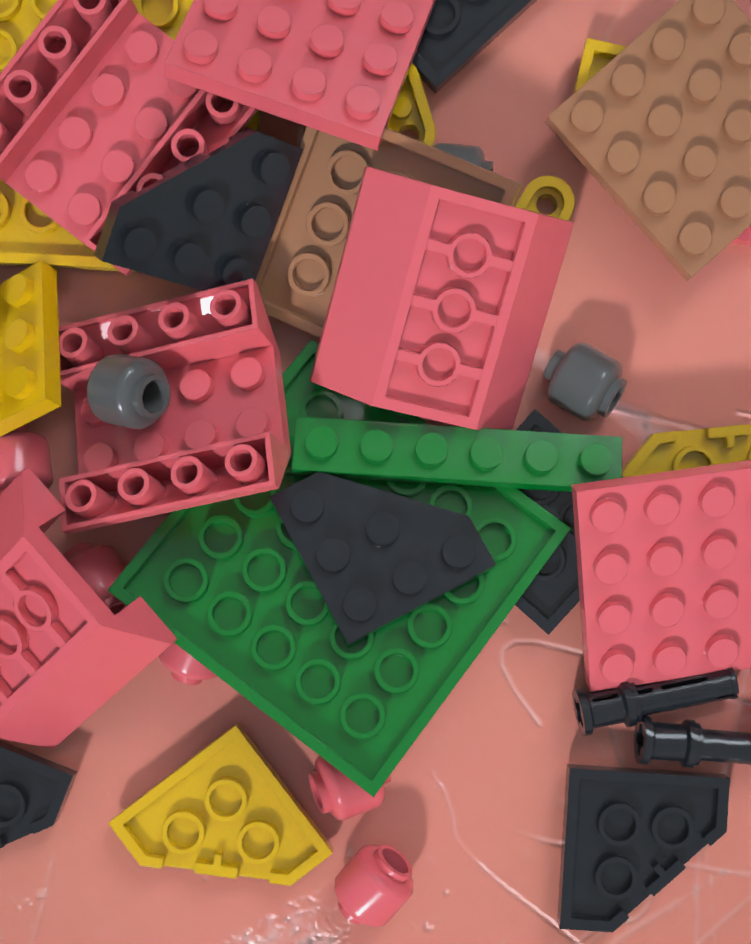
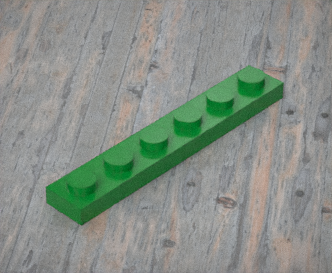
[292,416,622,492]

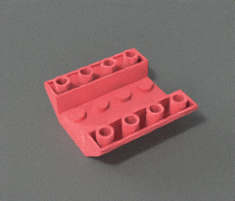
[0,0,258,277]
[310,166,574,430]
[59,278,291,534]
[0,467,177,749]

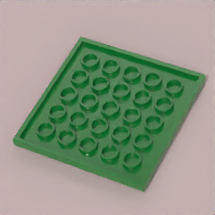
[107,339,571,797]

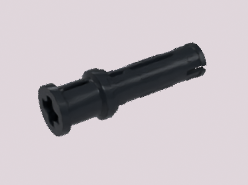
[572,667,739,736]
[634,716,751,768]

